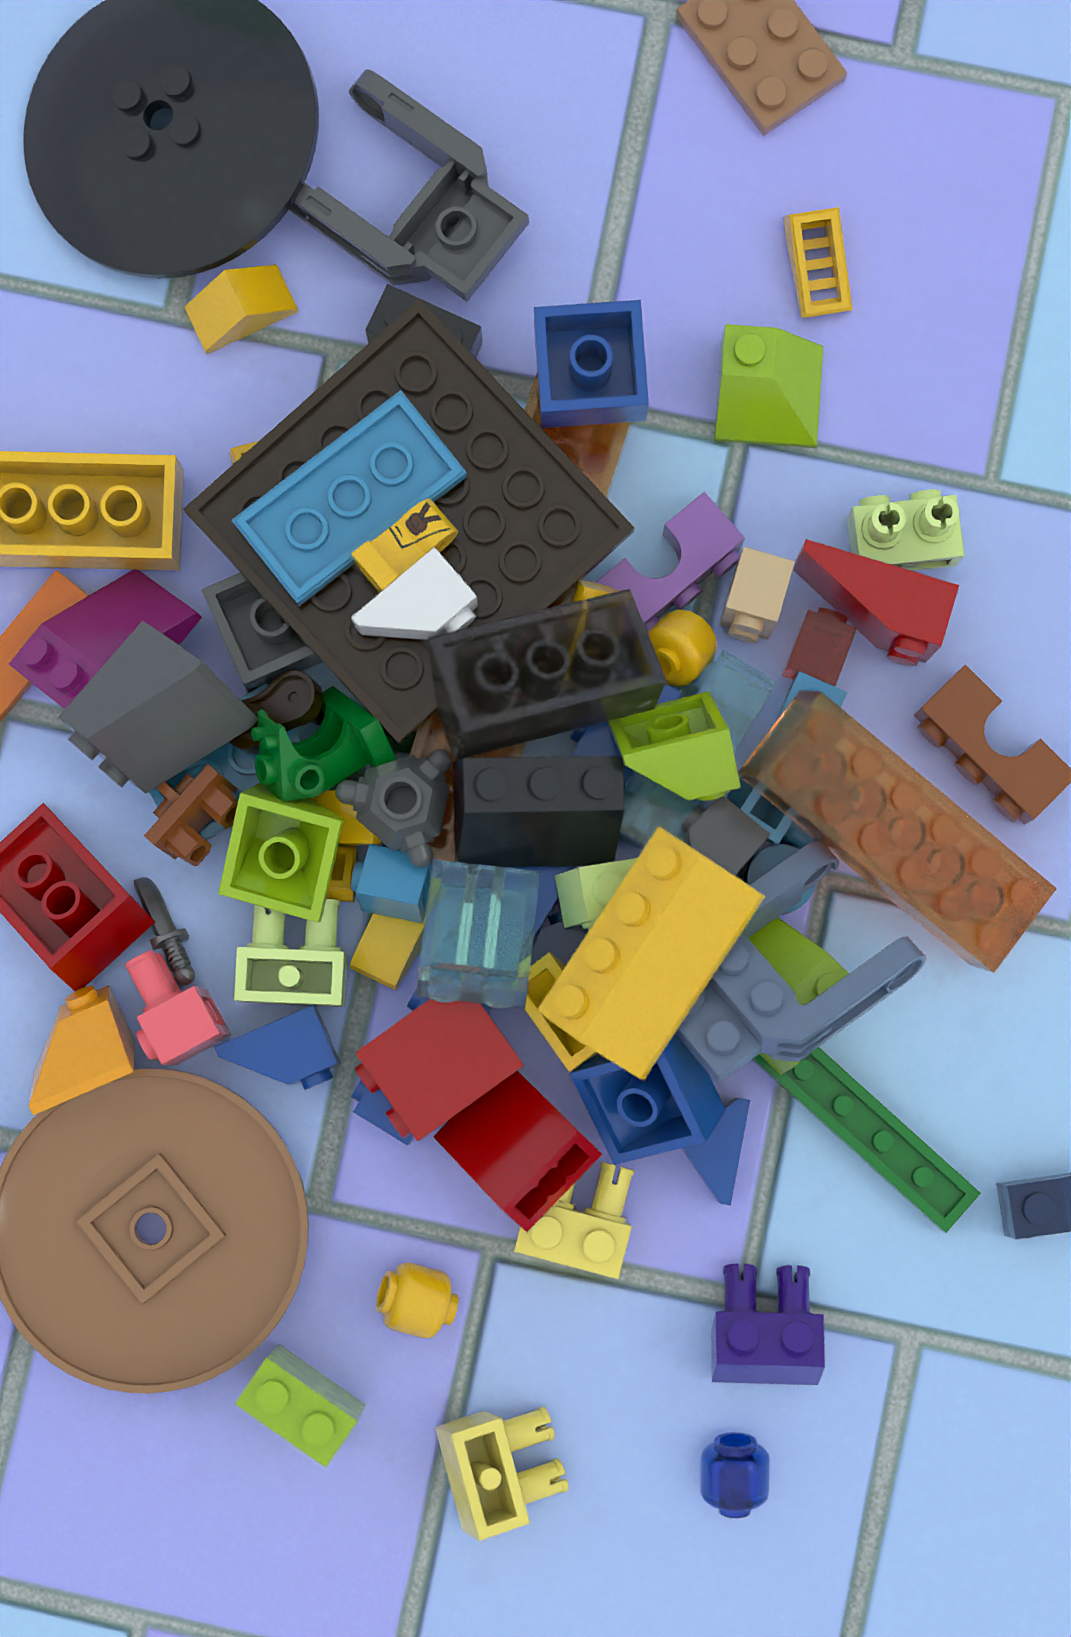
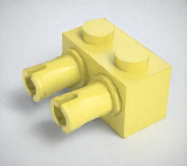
[514,1162,635,1279]
[435,1406,569,1541]

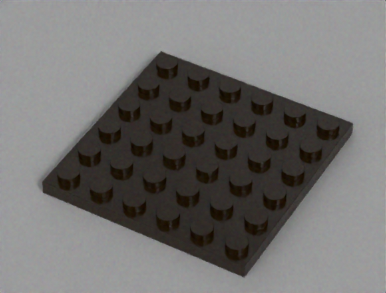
[183,298,635,745]

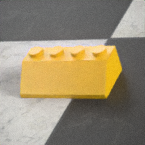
[537,826,766,1080]

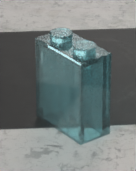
[417,860,540,1009]

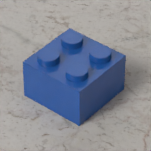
[534,300,649,428]

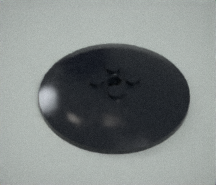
[23,0,319,279]

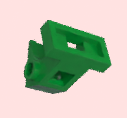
[251,686,397,802]

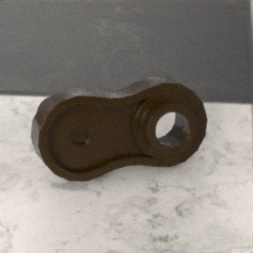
[229,670,324,754]

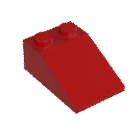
[793,539,959,666]
[0,803,155,991]

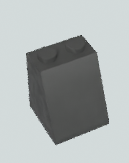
[58,621,258,794]

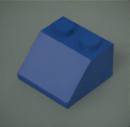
[569,1034,726,1165]

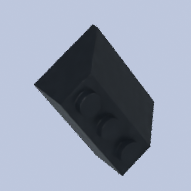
[452,756,624,869]

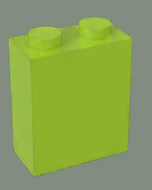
[235,1344,366,1468]

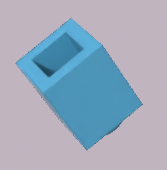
[351,844,436,924]

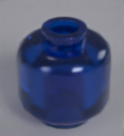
[700,1432,770,1518]

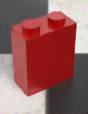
[354,977,524,1142]
[433,1071,602,1232]

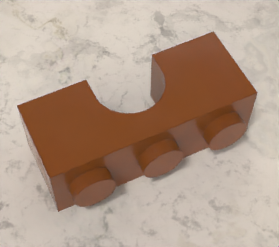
[914,665,1071,825]

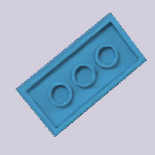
[232,390,467,606]

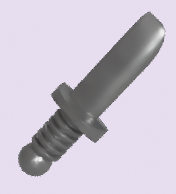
[134,877,195,985]

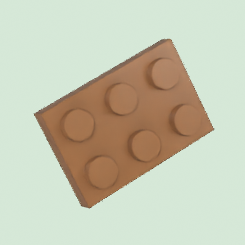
[676,0,847,136]

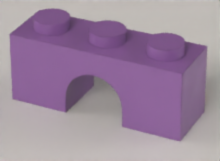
[595,491,745,647]

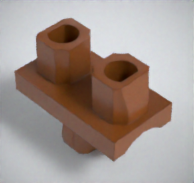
[144,764,239,867]

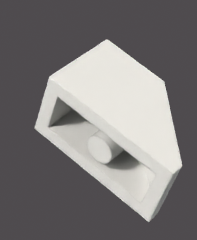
[351,547,478,640]

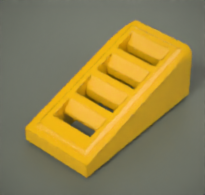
[783,207,853,318]

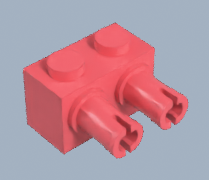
[125,950,232,1065]

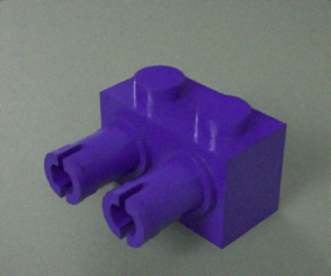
[711,1263,825,1385]

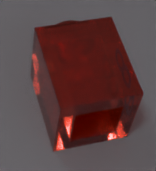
[781,607,857,686]

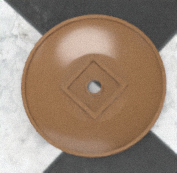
[0,1068,309,1394]

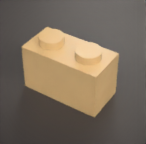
[719,547,795,643]

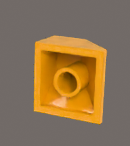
[28,985,135,1115]

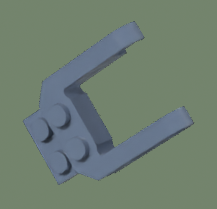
[675,840,927,1084]

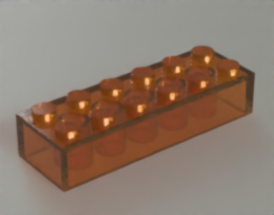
[738,690,1057,973]

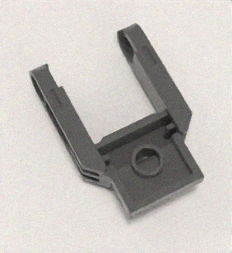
[289,69,530,302]

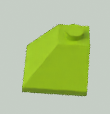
[714,324,823,448]
[607,691,741,801]
[218,783,344,923]

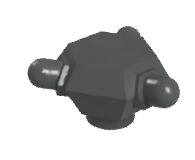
[336,749,452,868]

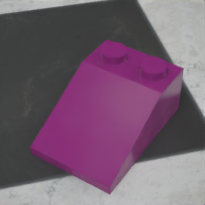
[9,570,202,709]

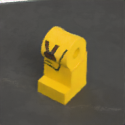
[351,498,459,593]

